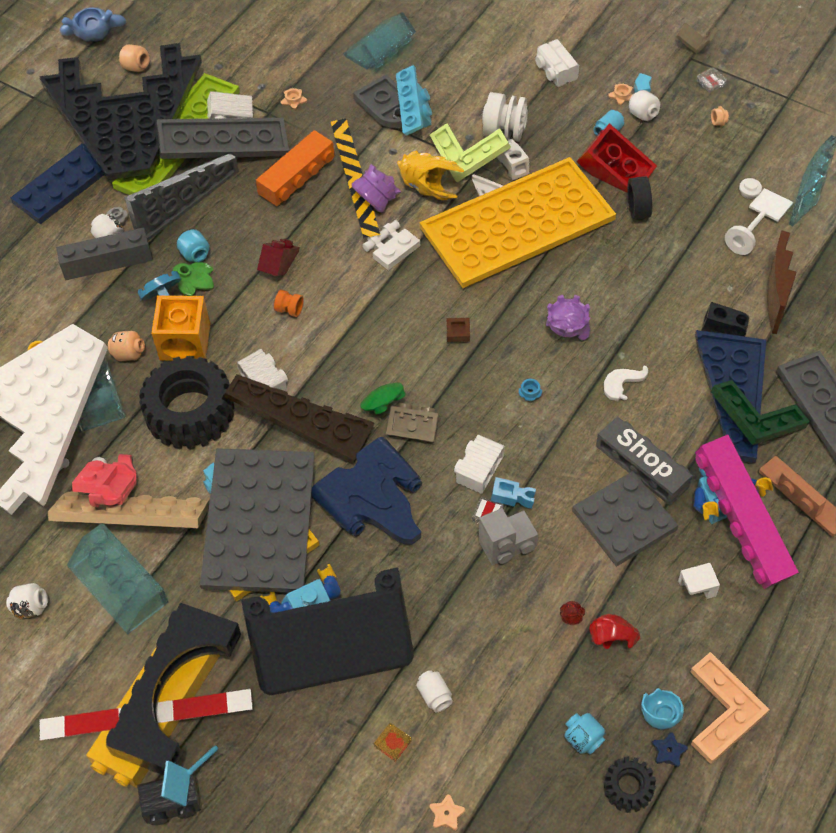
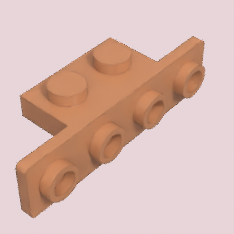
[759,456,836,537]

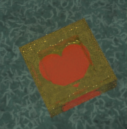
[374,723,412,762]

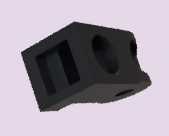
[701,302,749,337]

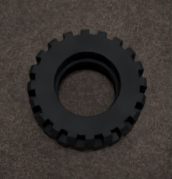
[139,356,235,449]

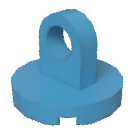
[137,271,181,300]

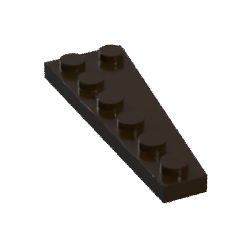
[224,374,375,464]

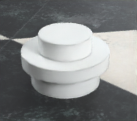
[739,178,762,199]

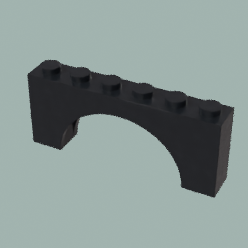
[106,602,241,775]

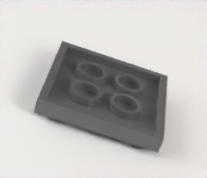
[572,471,678,567]

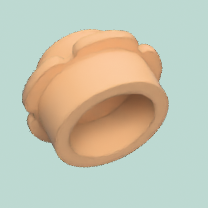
[711,106,729,127]

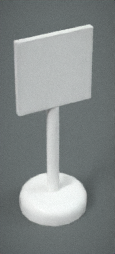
[725,188,793,255]

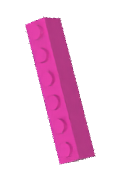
[695,435,799,589]

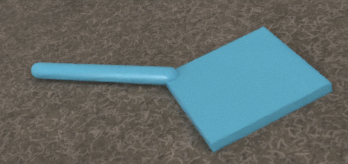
[161,746,218,806]

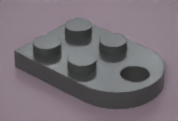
[353,74,402,128]

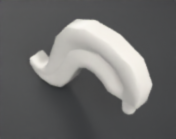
[604,366,648,401]

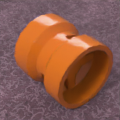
[274,289,304,317]

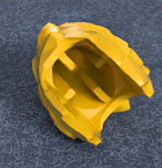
[397,151,464,200]

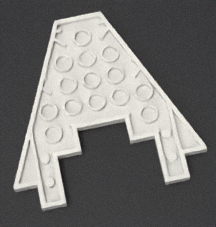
[0,324,108,515]

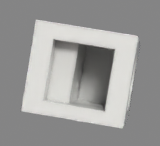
[497,139,529,180]

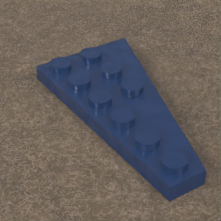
[695,330,766,463]

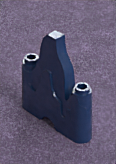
[312,437,422,545]

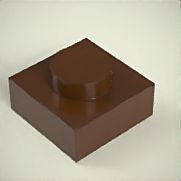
[446,318,470,342]

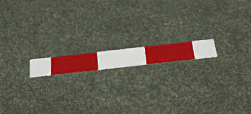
[40,689,252,740]

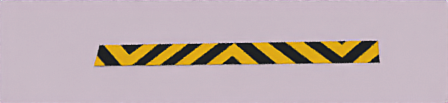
[331,118,380,238]

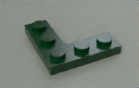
[710,380,810,445]

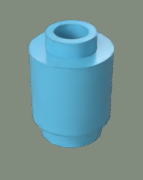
[593,110,624,136]

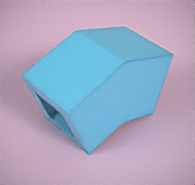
[634,73,652,93]

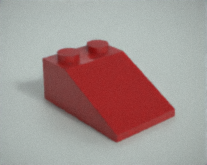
[576,123,657,193]

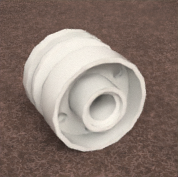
[482,92,528,142]

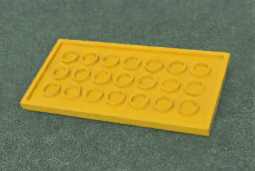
[420,157,616,288]

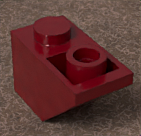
[257,239,300,276]

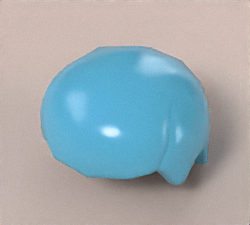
[641,688,684,730]

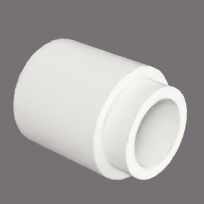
[416,670,453,713]

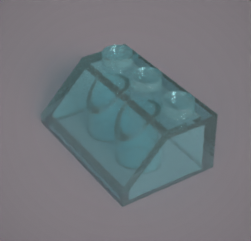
[343,12,416,70]

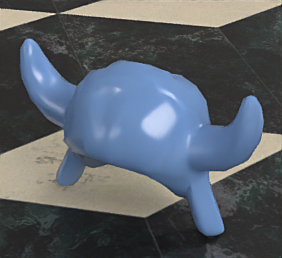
[60,7,126,42]

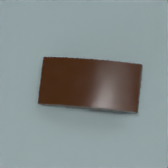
[767,230,797,334]

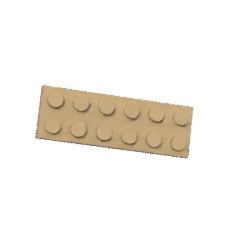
[48,491,208,528]

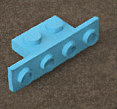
[396,65,432,136]

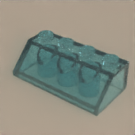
[67,523,169,635]

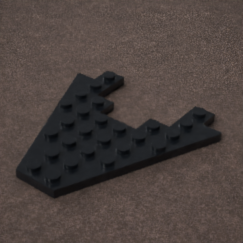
[40,43,202,180]

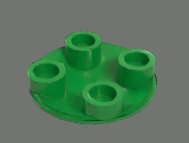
[360,382,406,414]

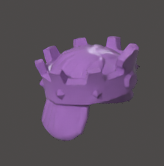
[351,164,401,213]
[546,295,590,340]

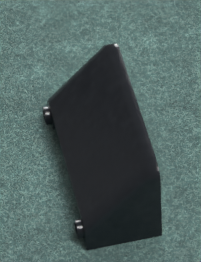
[241,567,414,695]

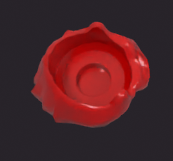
[589,614,640,649]

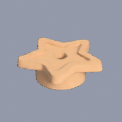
[608,84,633,105]
[281,88,307,110]
[429,795,465,830]

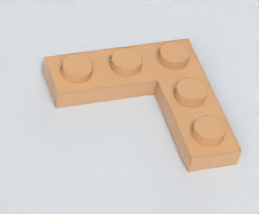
[690,652,770,764]

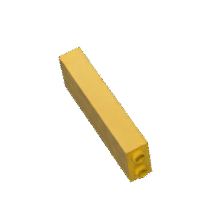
[86,647,220,788]

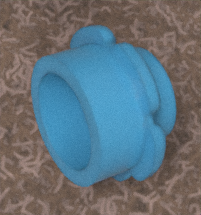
[519,379,542,401]

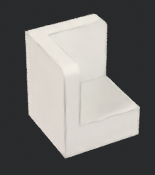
[678,563,720,599]

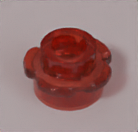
[560,601,585,625]

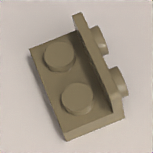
[386,403,440,443]

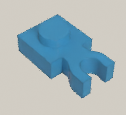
[490,477,536,509]

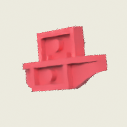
[72,454,137,507]

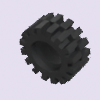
[604,757,656,813]

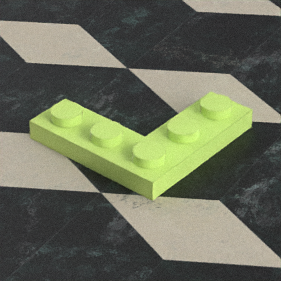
[430,123,511,182]

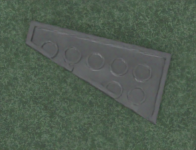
[124,153,239,241]

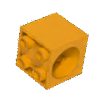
[151,296,210,361]

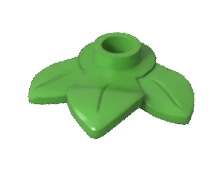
[173,262,214,296]

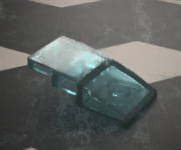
[789,135,836,227]

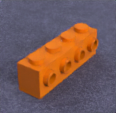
[256,130,335,207]

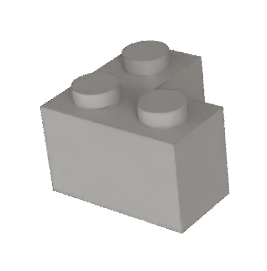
[479,508,538,566]

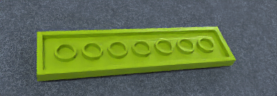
[112,73,240,195]

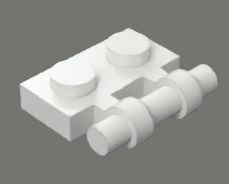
[362,220,420,270]

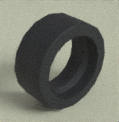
[628,176,652,219]

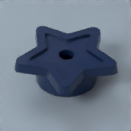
[652,732,688,767]

